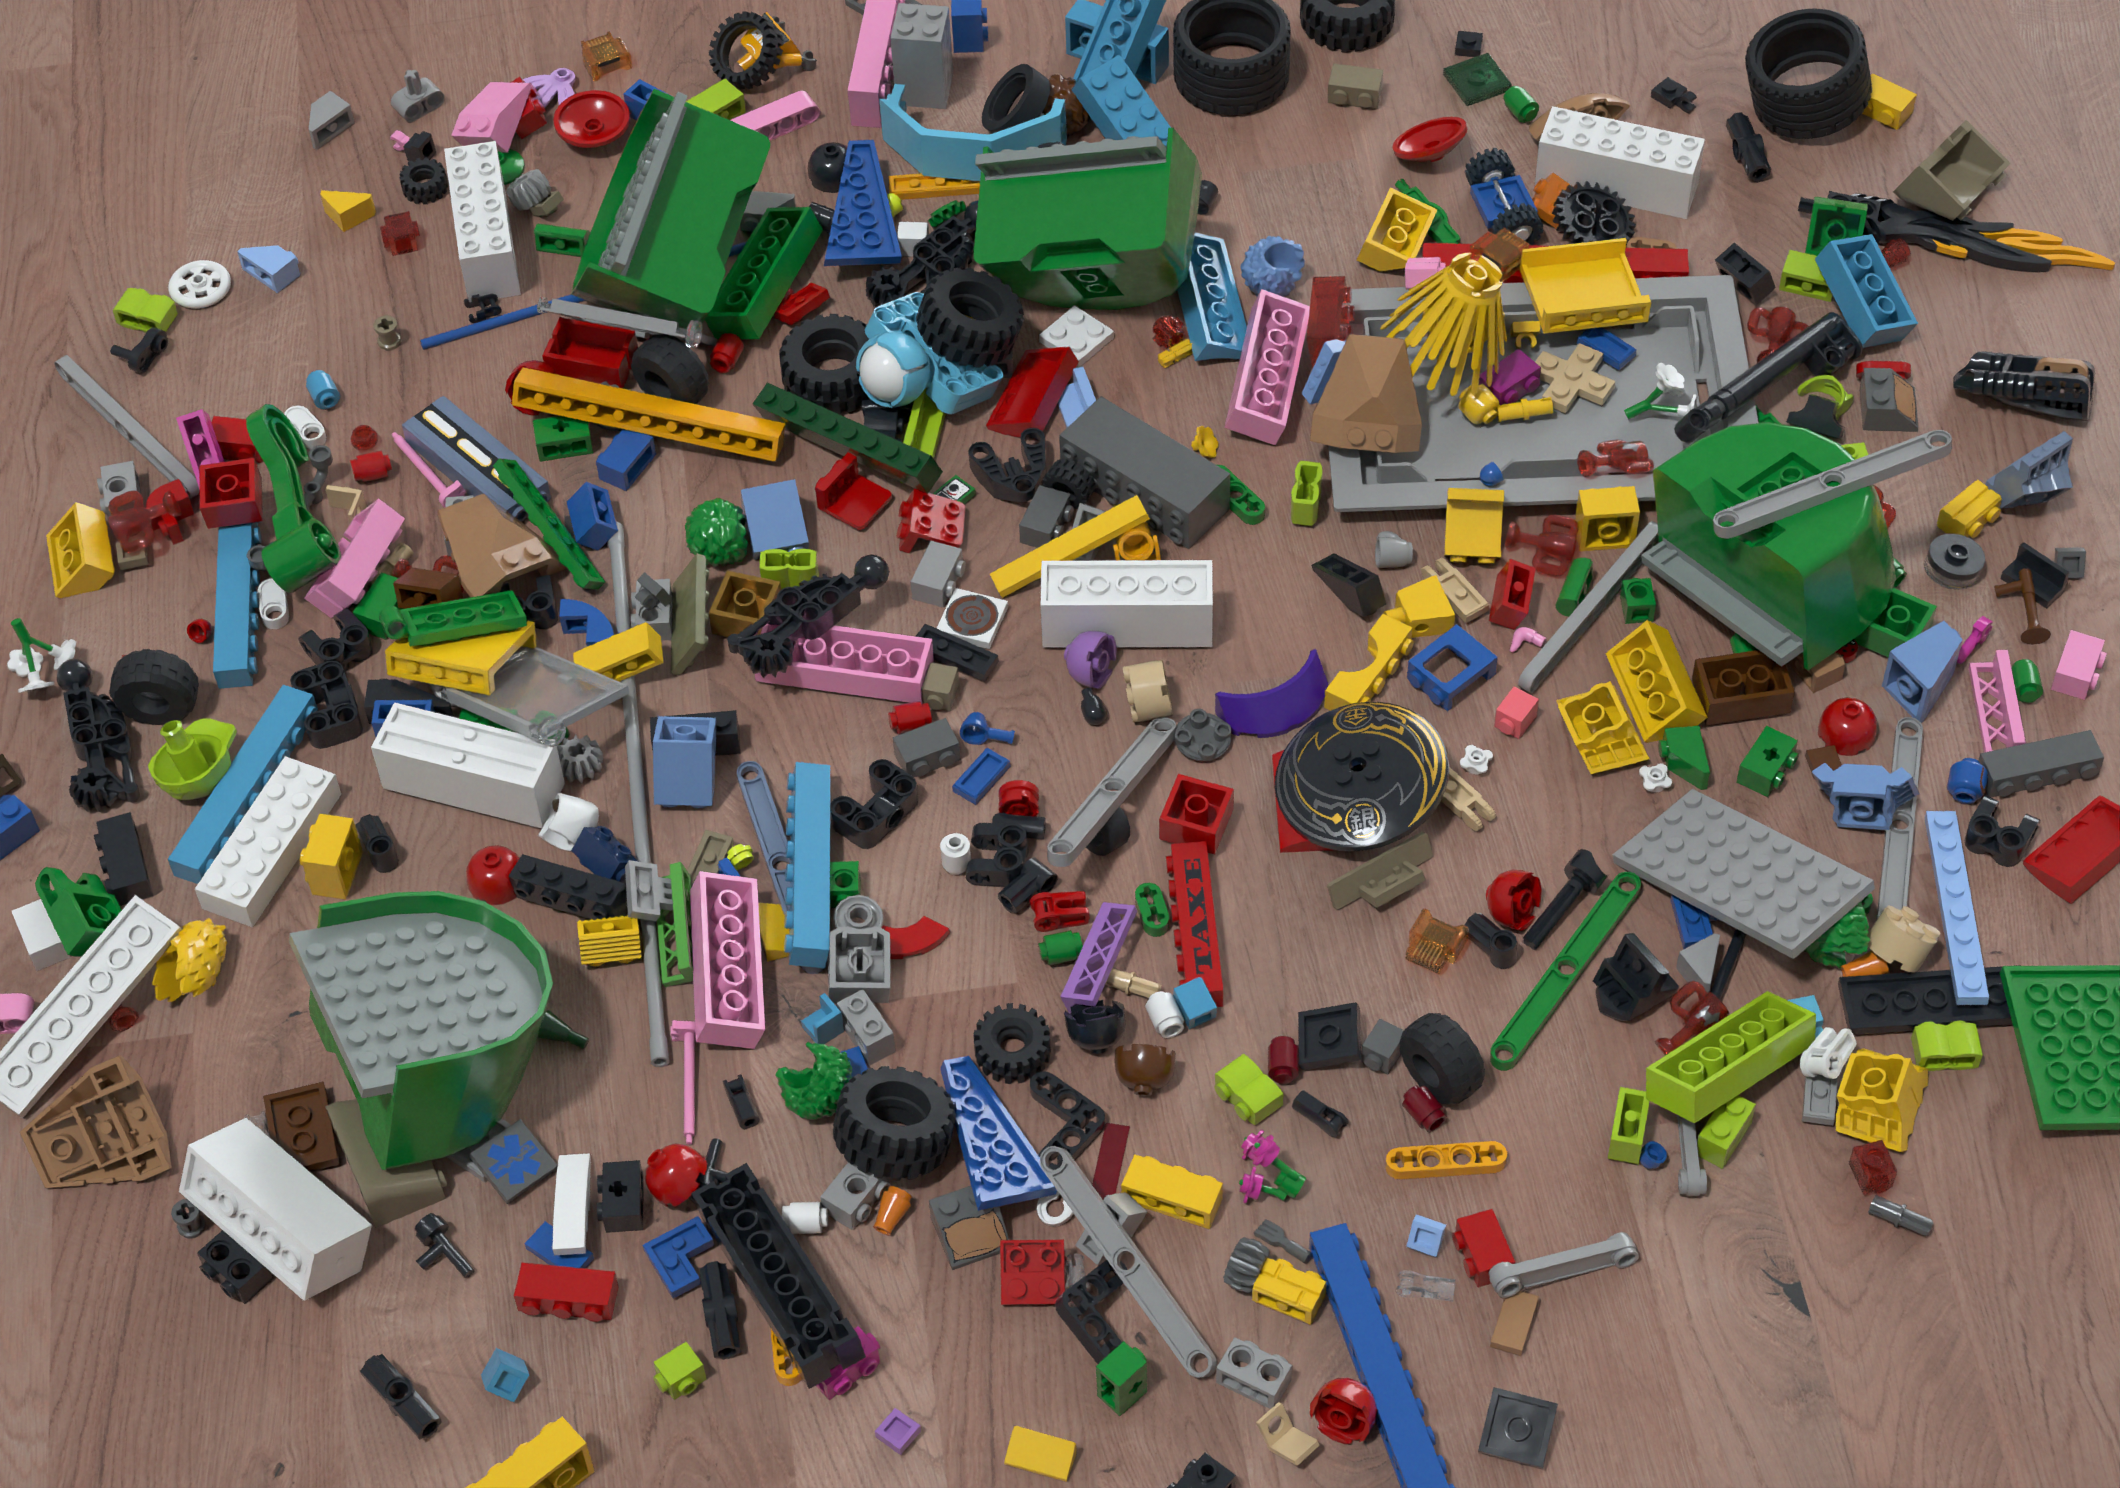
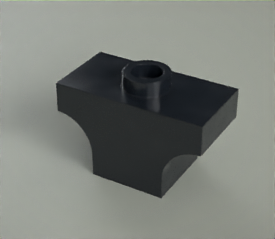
[1786,394,1845,438]

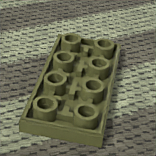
[671,553,709,676]

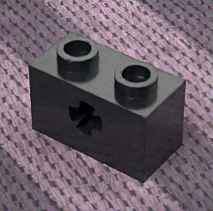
[597,1160,644,1233]

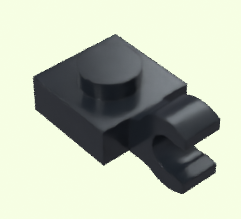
[1651,77,1697,113]

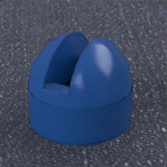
[1480,462,1504,486]
[1639,1141,1667,1169]

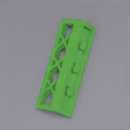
[657,862,693,987]

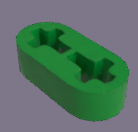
[1135,883,1169,937]

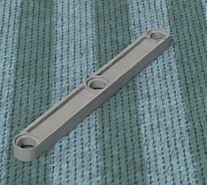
[54,355,200,499]
[1713,430,1952,539]
[1518,521,1659,693]
[1047,717,1176,867]
[1876,717,1923,921]
[1040,1146,1217,1378]

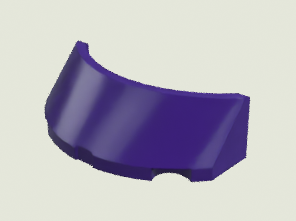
[1215,649,1329,738]

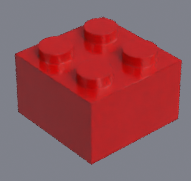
[199,458,263,529]
[1159,774,1234,855]

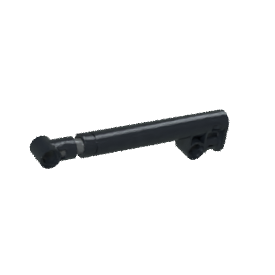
[1674,312,1863,443]

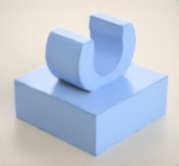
[1406,1214,1446,1257]

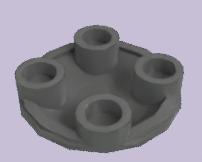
[1174,709,1231,761]

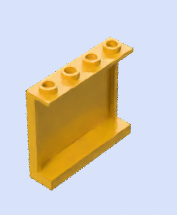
[1520,238,1651,334]
[385,621,536,695]

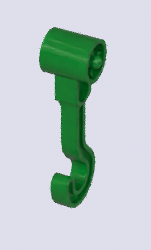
[246,404,342,593]

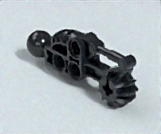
[865,200,978,307]
[727,554,890,678]
[56,659,140,812]

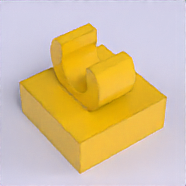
[1510,321,1540,349]

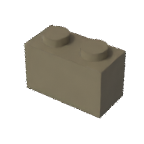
[1327,63,1383,109]

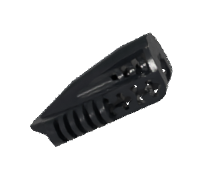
[1953,351,2096,421]

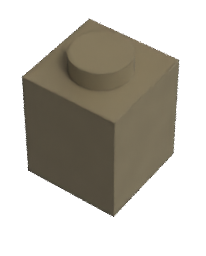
[921,662,959,711]

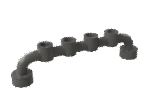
[247,445,333,571]

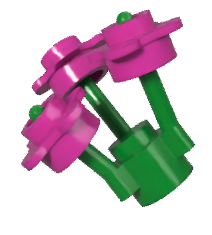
[1239,1130,1306,1203]

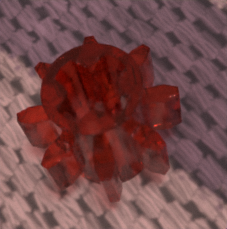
[1152,315,1185,349]

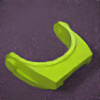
[1797,375,1854,420]

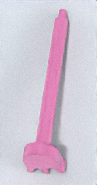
[392,432,466,508]
[670,1020,696,1145]

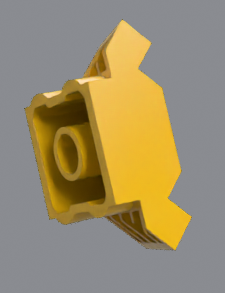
[1556,681,1650,774]
[1835,1048,1928,1152]

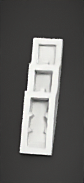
[553,1153,591,1255]

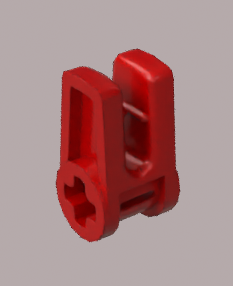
[1030,891,1090,932]

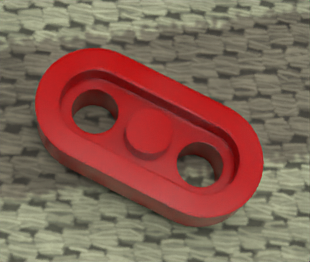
[1856,361,1911,380]

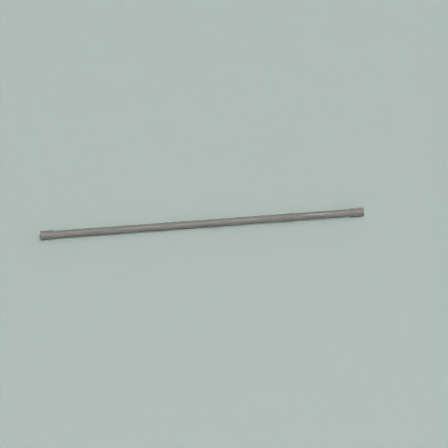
[608,522,669,1067]

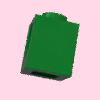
[1620,578,1656,624]
[830,861,861,908]

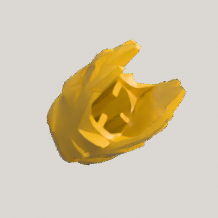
[152,918,227,1002]

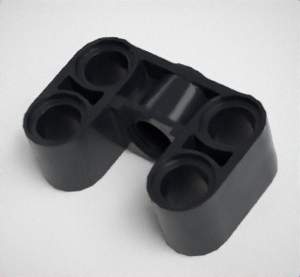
[290,661,363,749]
[830,759,918,849]

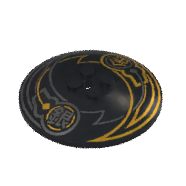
[1275,702,1449,851]

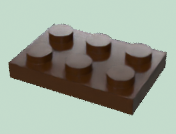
[263,1081,340,1172]

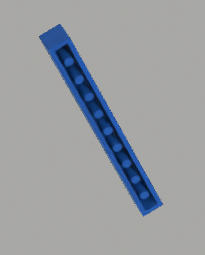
[1309,1223,1455,1488]

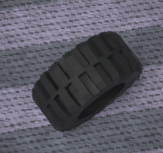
[1300,0,1395,52]
[916,268,1024,368]
[779,314,869,415]
[833,1066,956,1181]

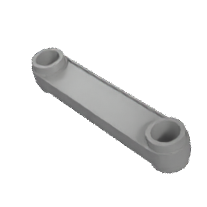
[1677,1115,1707,1196]
[1488,1232,1639,1298]

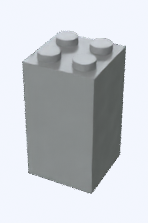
[890,3,953,109]

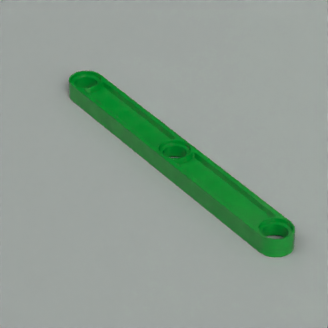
[1490,872,1641,1071]

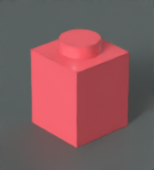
[1494,687,1539,739]

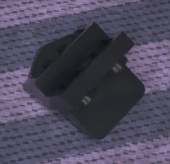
[1593,933,1679,1021]

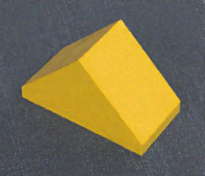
[320,190,376,232]

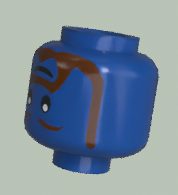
[1947,758,1988,804]

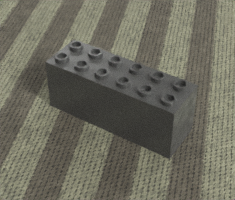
[1059,396,1230,549]

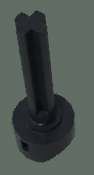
[1523,849,1609,950]

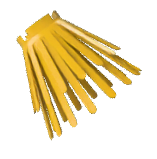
[1380,253,1507,396]

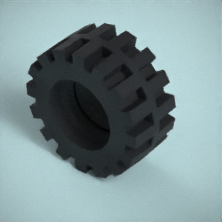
[399,157,448,205]
[1042,459,1096,509]

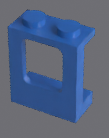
[1407,624,1498,712]

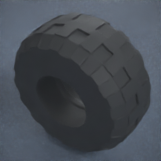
[631,334,709,404]
[109,649,199,725]
[1399,1013,1485,1105]

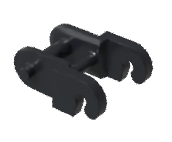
[464,294,502,323]

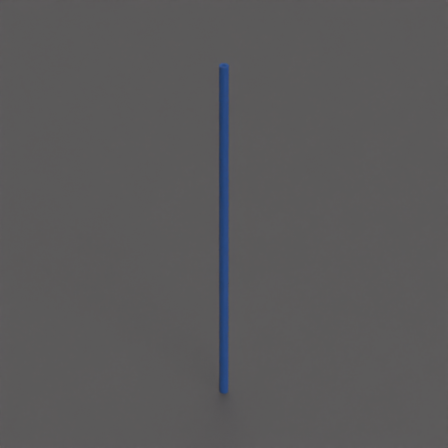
[420,241,747,350]

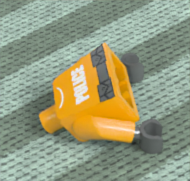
[737,12,817,73]

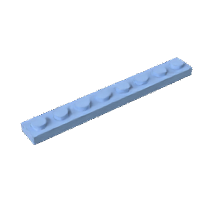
[1925,811,1989,1005]

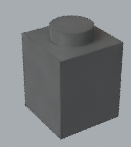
[1361,1019,1404,1075]

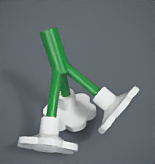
[1624,363,1697,419]
[7,618,76,693]

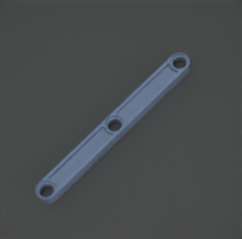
[737,761,827,974]

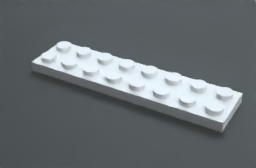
[0,895,182,1118]

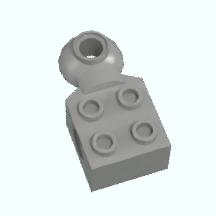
[828,895,890,1003]

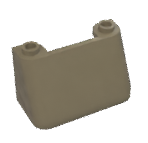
[1893,120,2011,221]
[325,1099,447,1228]

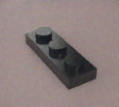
[915,624,999,682]

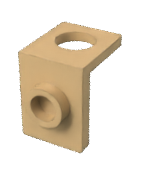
[325,485,367,523]
[1256,1402,1319,1466]

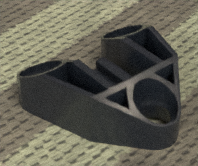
[968,428,1046,502]

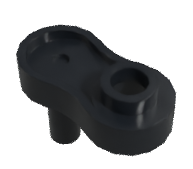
[110,327,168,373]

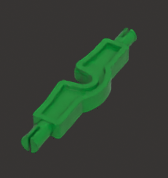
[1395,179,1461,244]

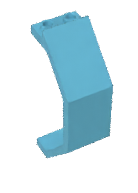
[879,84,1067,181]

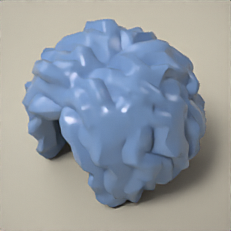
[1240,236,1305,297]

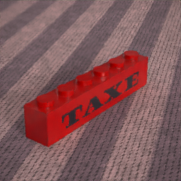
[1166,841,1223,1007]

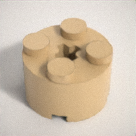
[1123,660,1173,723]
[1867,905,1940,972]

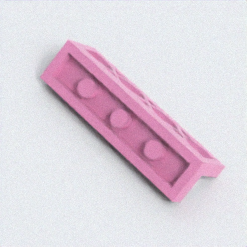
[1968,650,2026,752]

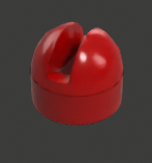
[187,619,212,643]

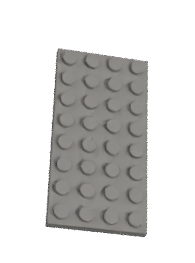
[1612,789,1875,959]

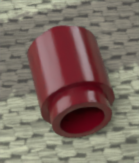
[1268,1036,1299,1084]
[1402,1085,1447,1132]

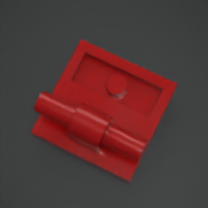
[1000,1239,1065,1305]

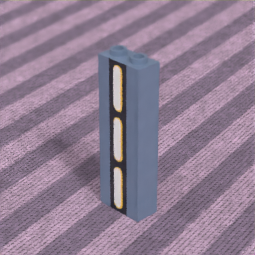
[402,396,551,522]

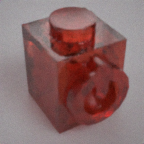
[380,211,420,256]
[1849,1140,1897,1195]

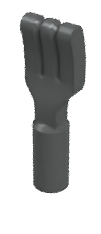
[1253,1219,1312,1264]

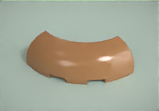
[1529,93,1631,141]

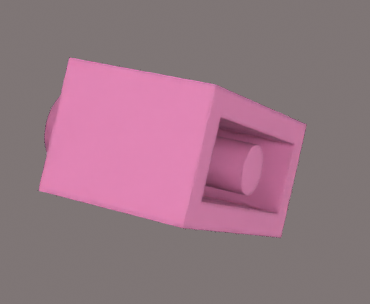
[2051,630,2107,700]

